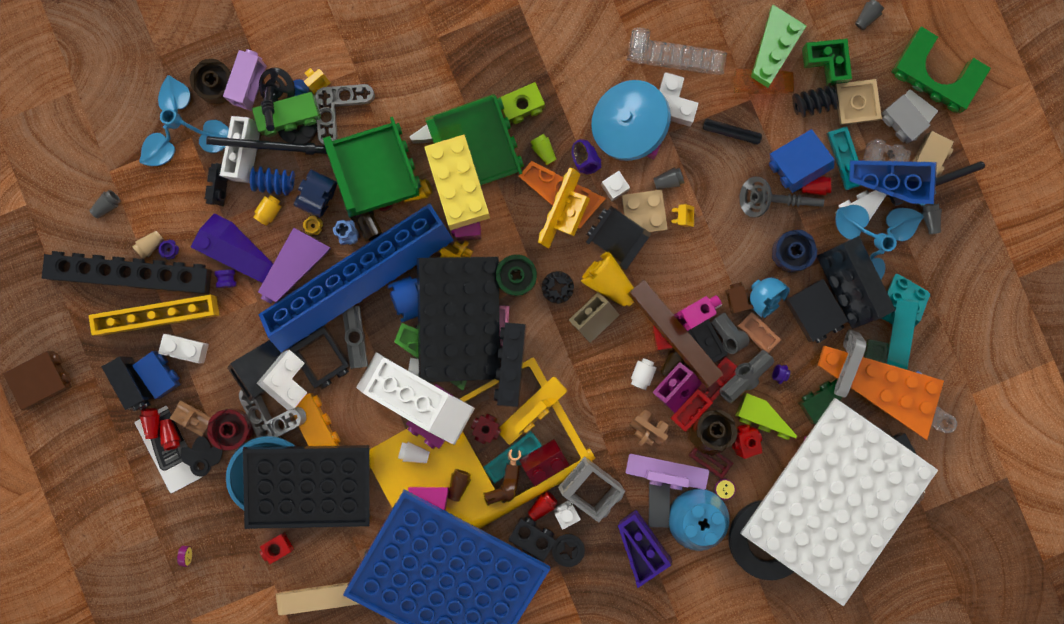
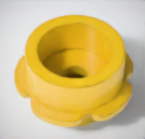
[303,216,323,236]

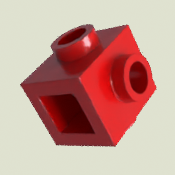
[732,425,763,459]

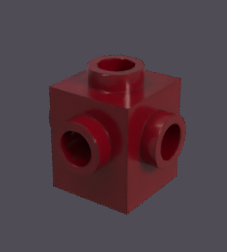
[471,414,501,444]

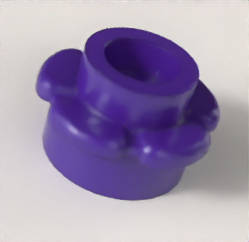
[159,240,179,260]
[772,364,790,384]

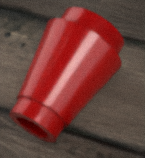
[802,175,831,195]
[139,408,160,439]
[159,419,181,451]
[528,491,558,521]

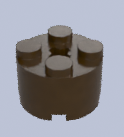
[190,59,231,104]
[690,410,737,456]

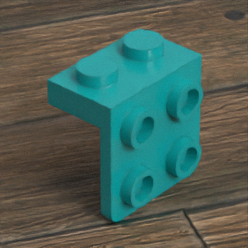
[881,274,930,326]

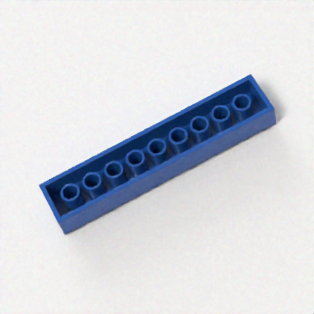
[258,203,454,352]

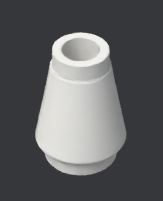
[398,442,430,463]

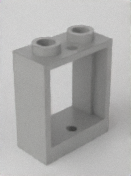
[558,457,625,522]

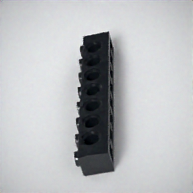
[42,251,212,294]

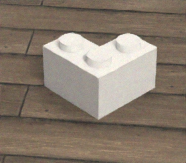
[659,72,698,127]
[256,350,307,410]

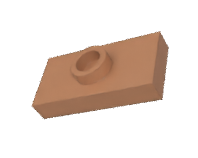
[737,312,781,354]

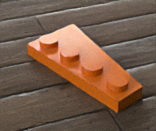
[518,161,606,230]

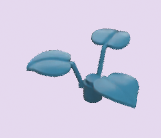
[139,75,229,166]
[835,205,924,279]

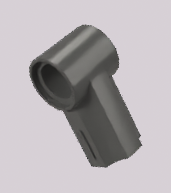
[711,312,750,354]

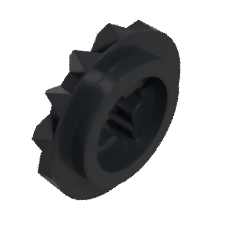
[542,271,574,304]
[552,534,585,567]

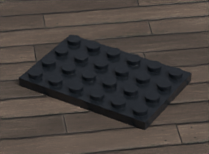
[417,257,500,382]
[243,445,370,529]

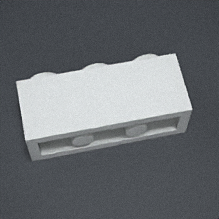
[220,116,260,183]

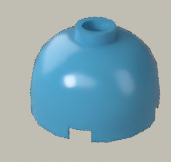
[749,277,790,318]

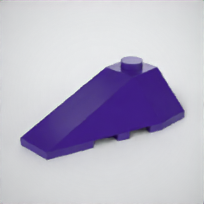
[191,213,273,283]

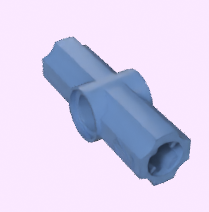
[333,220,360,245]

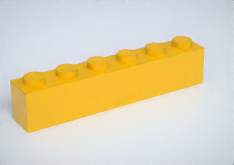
[89,295,220,336]

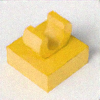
[304,68,331,95]
[671,204,694,227]

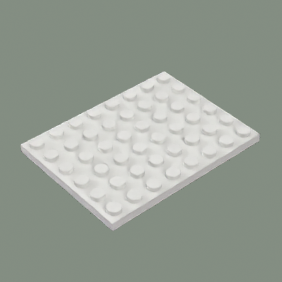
[740,398,938,606]

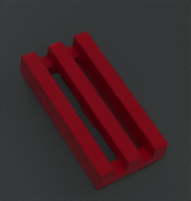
[688,446,734,479]

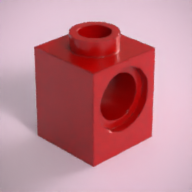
[260,532,295,565]

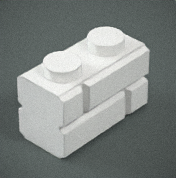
[159,334,209,363]

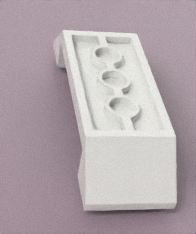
[356,352,475,445]

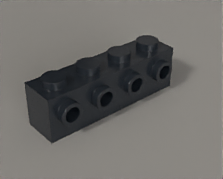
[494,322,527,408]

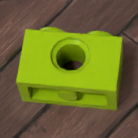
[499,82,545,125]

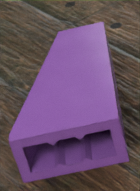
[258,228,331,304]

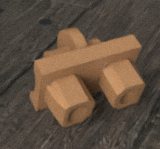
[170,400,211,437]
[630,410,669,446]

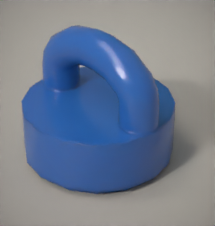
[293,79,310,96]

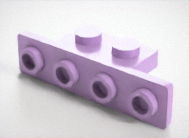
[626,454,709,490]

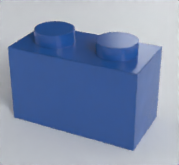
[132,351,181,399]

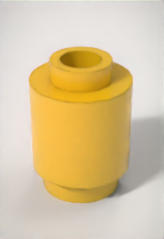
[253,195,282,226]

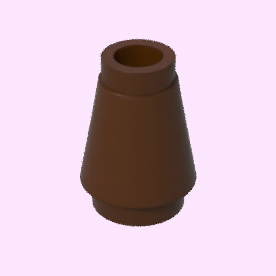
[448,469,471,502]

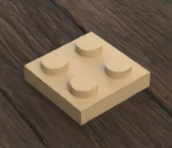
[834,79,882,125]
[621,190,668,233]

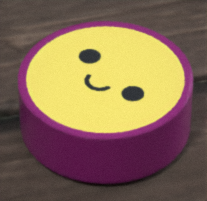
[714,479,736,500]
[177,546,193,567]

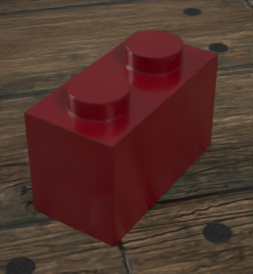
[519,439,570,487]

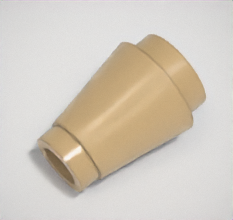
[132,231,164,259]

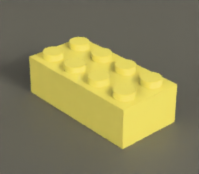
[424,135,490,230]

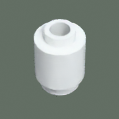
[631,358,657,390]

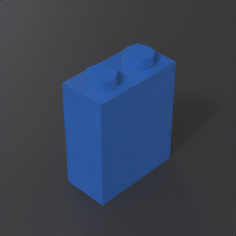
[769,129,835,193]

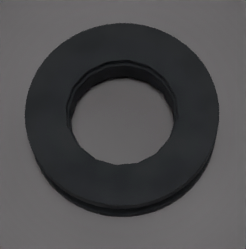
[728,500,794,580]

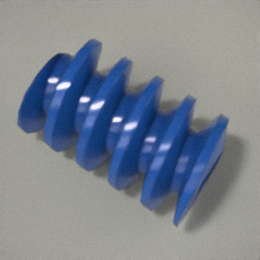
[250,166,295,196]

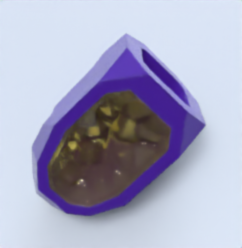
[572,139,601,175]

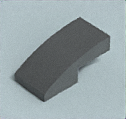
[648,483,670,528]

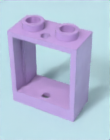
[223,49,267,111]

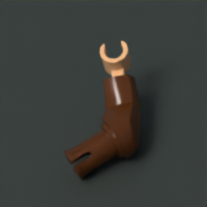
[483,449,521,506]

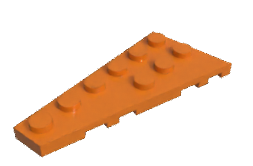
[818,346,944,440]

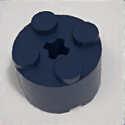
[294,170,337,218]
[772,230,817,272]

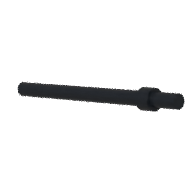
[206,136,327,155]

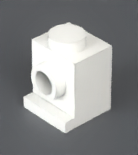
[553,500,581,530]

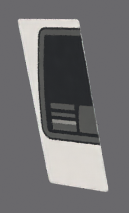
[135,406,203,493]

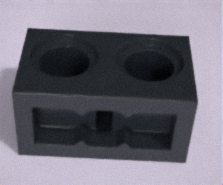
[508,517,556,562]

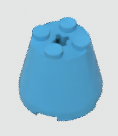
[669,488,730,551]

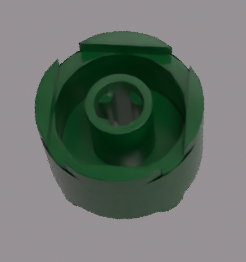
[496,255,537,297]

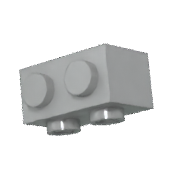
[881,94,931,144]

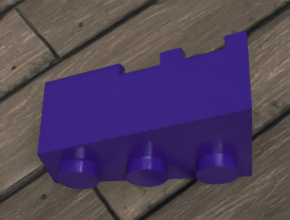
[618,510,672,588]

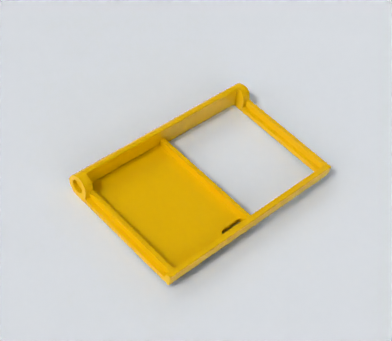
[369,357,596,529]

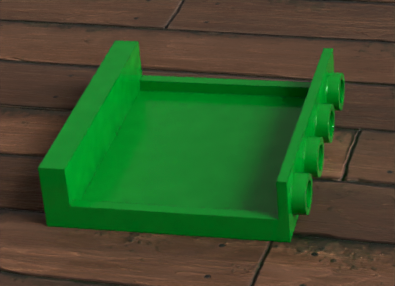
[425,94,524,186]
[322,117,422,218]

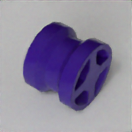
[215,270,237,288]

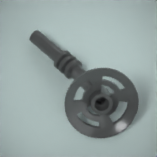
[739,176,824,217]

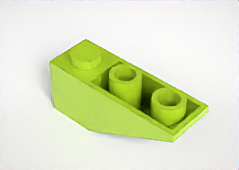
[735,393,797,440]

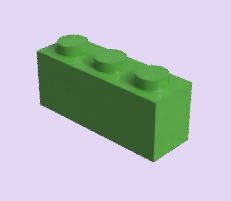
[252,92,321,137]

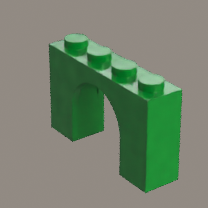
[891,26,991,113]

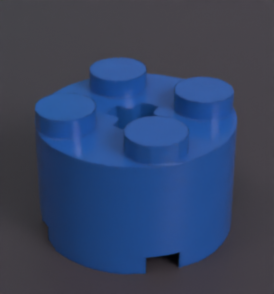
[387,276,418,323]

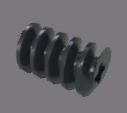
[792,85,838,118]

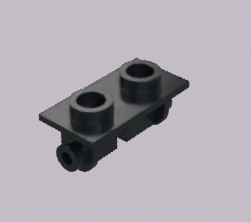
[204,163,228,206]

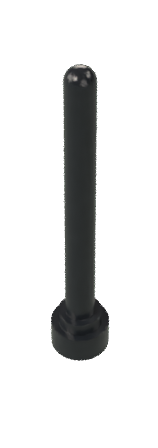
[889,161,985,206]

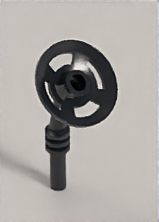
[259,67,295,131]

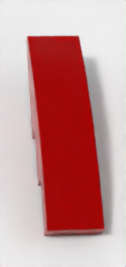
[670,356,737,432]

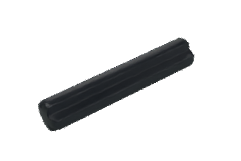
[703,119,762,144]

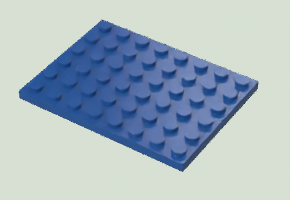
[343,489,550,624]

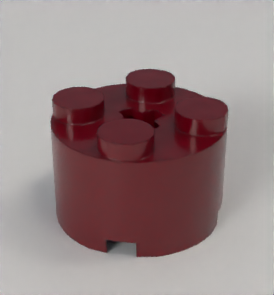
[207,409,254,451]

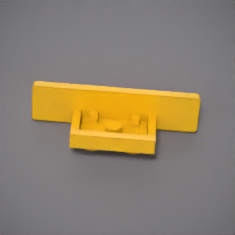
[538,168,590,248]
[499,377,567,445]

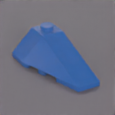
[849,160,937,204]

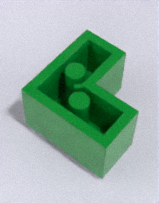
[802,38,852,86]

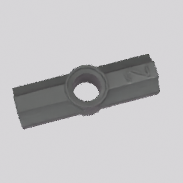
[343,306,368,369]
[719,350,775,403]

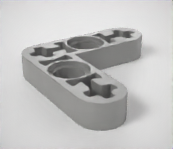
[315,84,375,145]
[834,329,866,398]
[239,390,306,437]

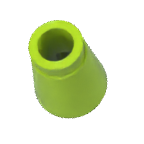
[530,134,556,165]

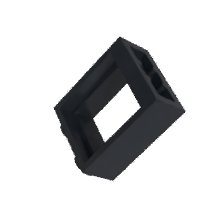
[289,325,350,389]
[101,356,155,411]

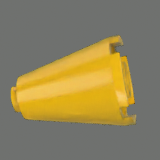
[581,252,634,307]

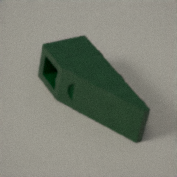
[798,379,842,425]

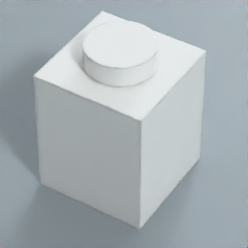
[601,171,630,201]

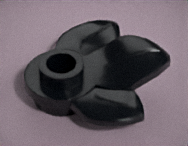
[181,436,223,477]

